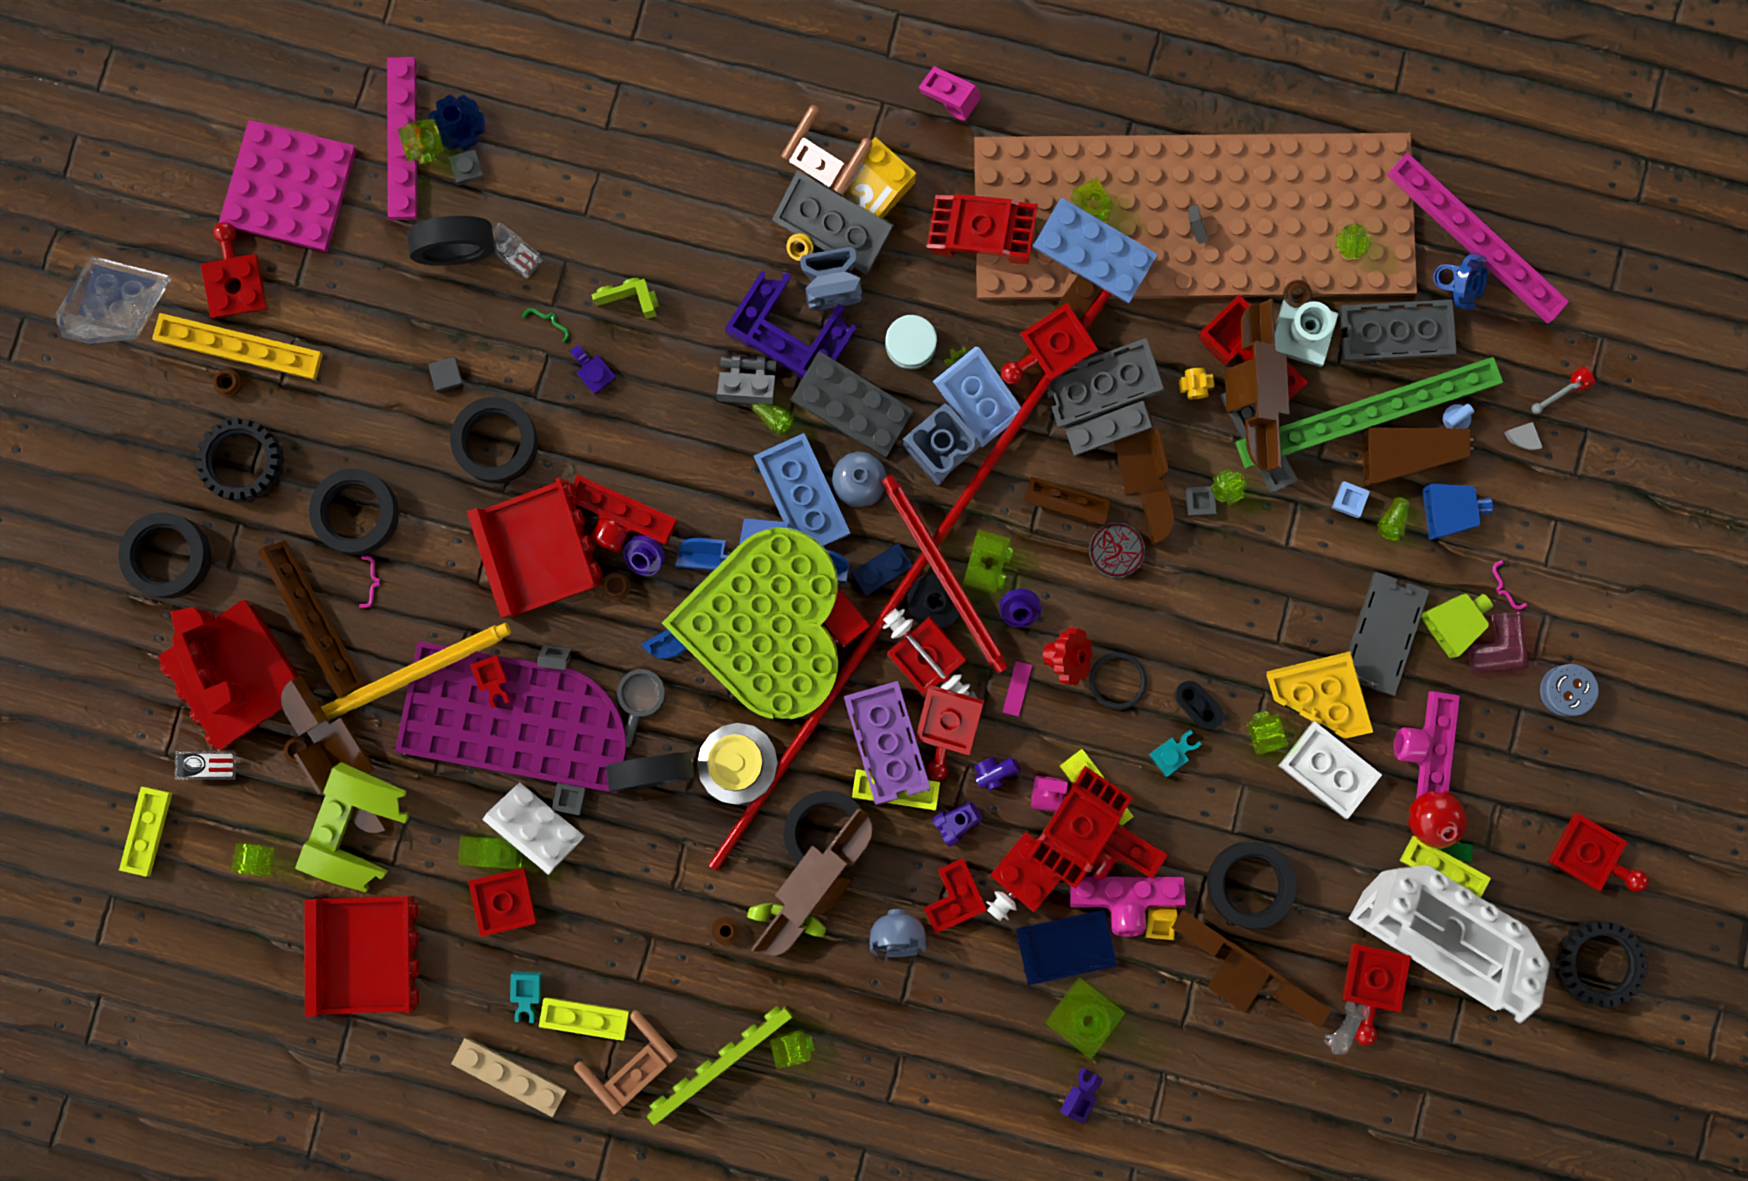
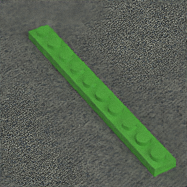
[1236,357,1503,469]

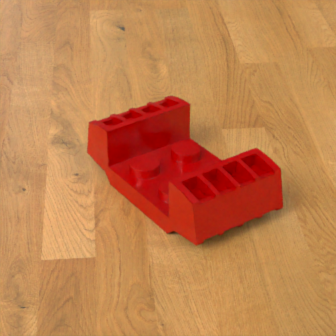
[926,194,1038,264]
[170,607,248,716]
[1026,766,1133,889]

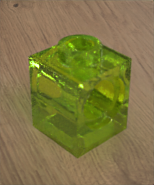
[398,119,444,164]
[1070,177,1113,222]
[1246,710,1288,755]
[231,843,274,876]
[770,1029,815,1069]

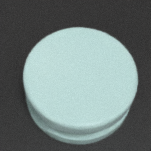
[885,315,937,369]

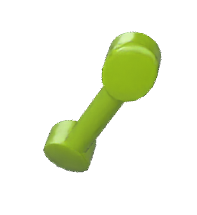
[747,903,826,937]

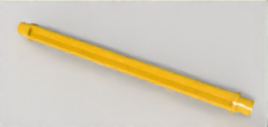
[321,622,511,721]

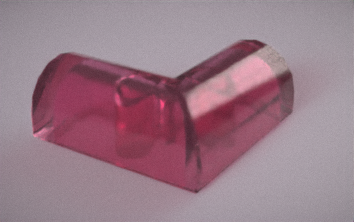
[1468,612,1529,673]

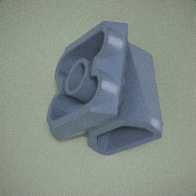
[800,247,862,311]
[903,403,981,485]

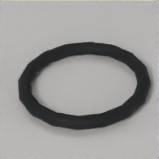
[1089,652,1147,710]

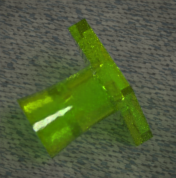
[1045,977,1125,1059]

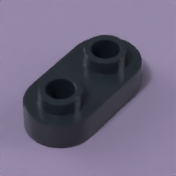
[1174,681,1224,730]

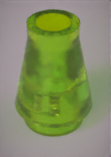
[752,403,794,435]
[1377,498,1410,541]

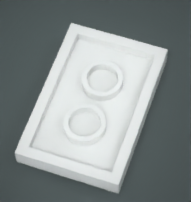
[1278,722,1382,819]
[483,782,584,875]

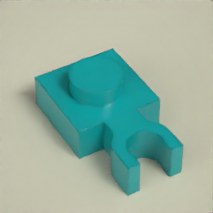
[1148,730,1202,777]
[510,971,542,1023]

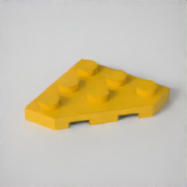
[1267,652,1373,739]

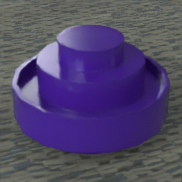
[624,535,665,576]
[999,589,1041,628]

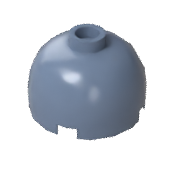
[832,451,887,507]
[870,909,926,957]

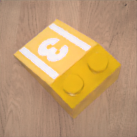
[834,137,916,218]

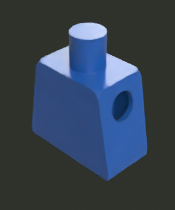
[1422,484,1493,540]

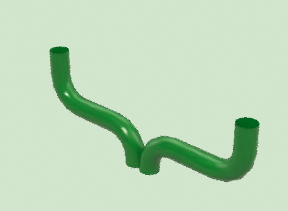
[522,308,570,343]

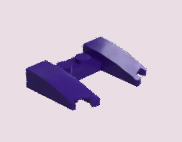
[725,271,856,379]

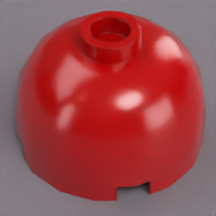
[1407,791,1468,849]

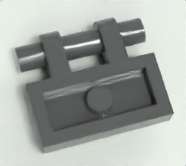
[717,355,777,405]

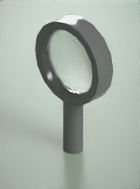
[617,669,666,748]

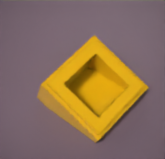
[1145,908,1178,940]

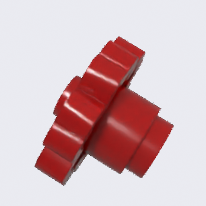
[1043,627,1092,686]

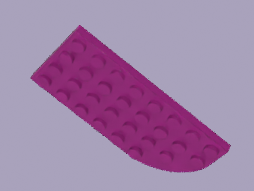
[395,641,627,793]

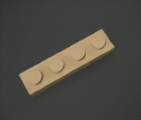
[451,1037,567,1117]

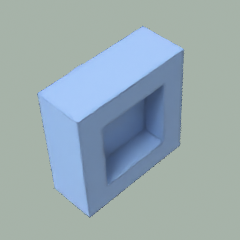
[1332,481,1370,518]

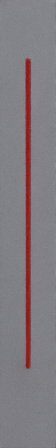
[708,289,1112,871]

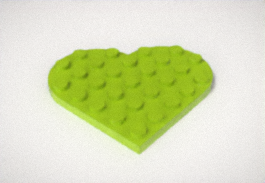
[662,527,838,719]

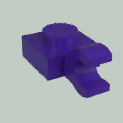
[570,345,616,395]
[1060,1068,1103,1124]

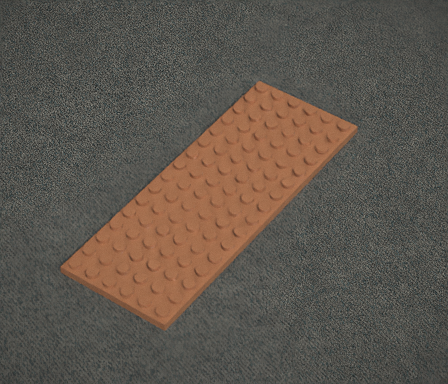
[974,133,1417,300]

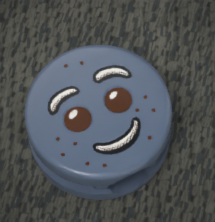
[1540,664,1599,717]

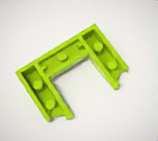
[295,762,409,892]

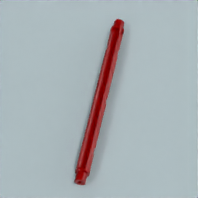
[882,474,1008,674]

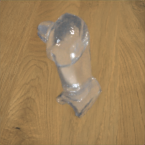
[1324,1001,1370,1056]

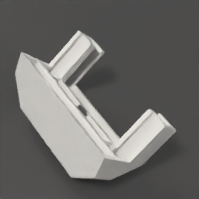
[1349,865,1549,1023]

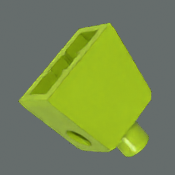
[1420,593,1493,658]

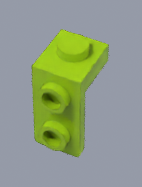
[592,278,659,319]

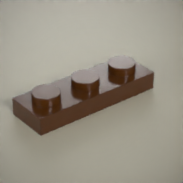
[1024,477,1111,525]

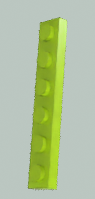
[647,1006,793,1125]

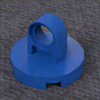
[1433,253,1488,310]

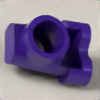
[974,757,1022,791]
[933,802,982,847]

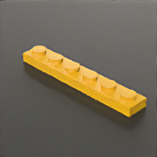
[152,313,323,380]

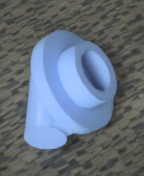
[1443,404,1474,429]

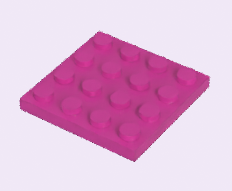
[219,120,357,252]

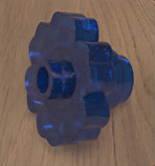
[428,95,486,151]

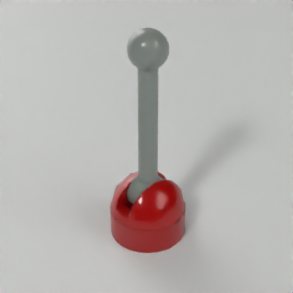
[1531,366,1596,414]

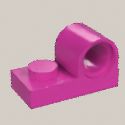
[918,66,981,121]
[1031,775,1068,812]

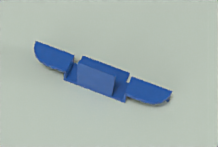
[675,518,849,583]

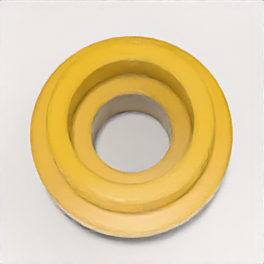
[786,233,814,261]

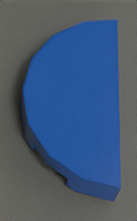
[641,629,687,659]

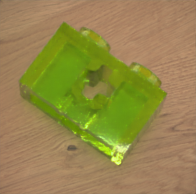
[962,529,1014,595]
[458,836,522,869]

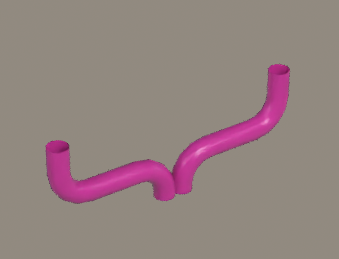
[359,555,380,608]
[1492,560,1527,610]

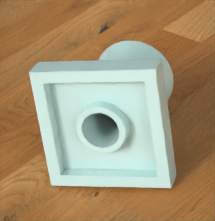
[1274,300,1338,367]

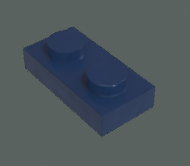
[851,543,913,596]

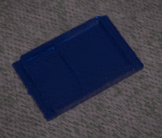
[1016,910,1117,985]

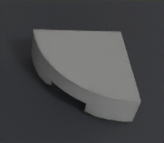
[1504,422,1543,451]

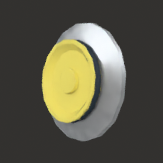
[697,723,778,805]

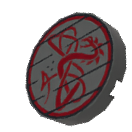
[1089,523,1145,578]

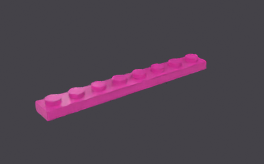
[1386,152,1569,324]

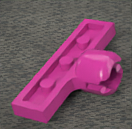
[1393,691,1460,799]
[1070,877,1185,937]

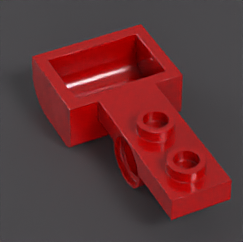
[1198,295,1308,400]

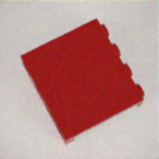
[467,478,602,619]
[157,599,300,751]
[304,895,420,1017]

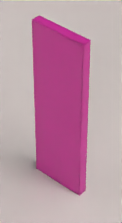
[1003,661,1032,717]

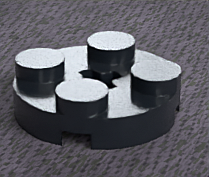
[907,573,960,629]

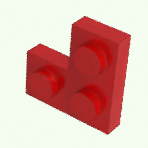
[923,858,987,934]

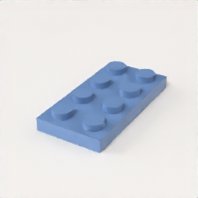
[1032,197,1158,304]
[754,433,851,547]

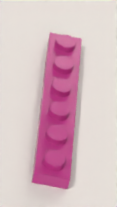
[387,57,418,220]

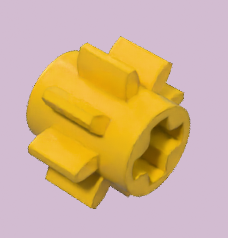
[1179,368,1214,400]

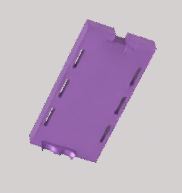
[844,681,930,806]

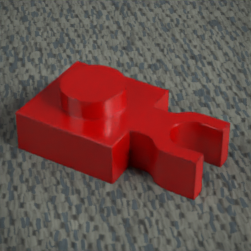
[470,654,511,708]

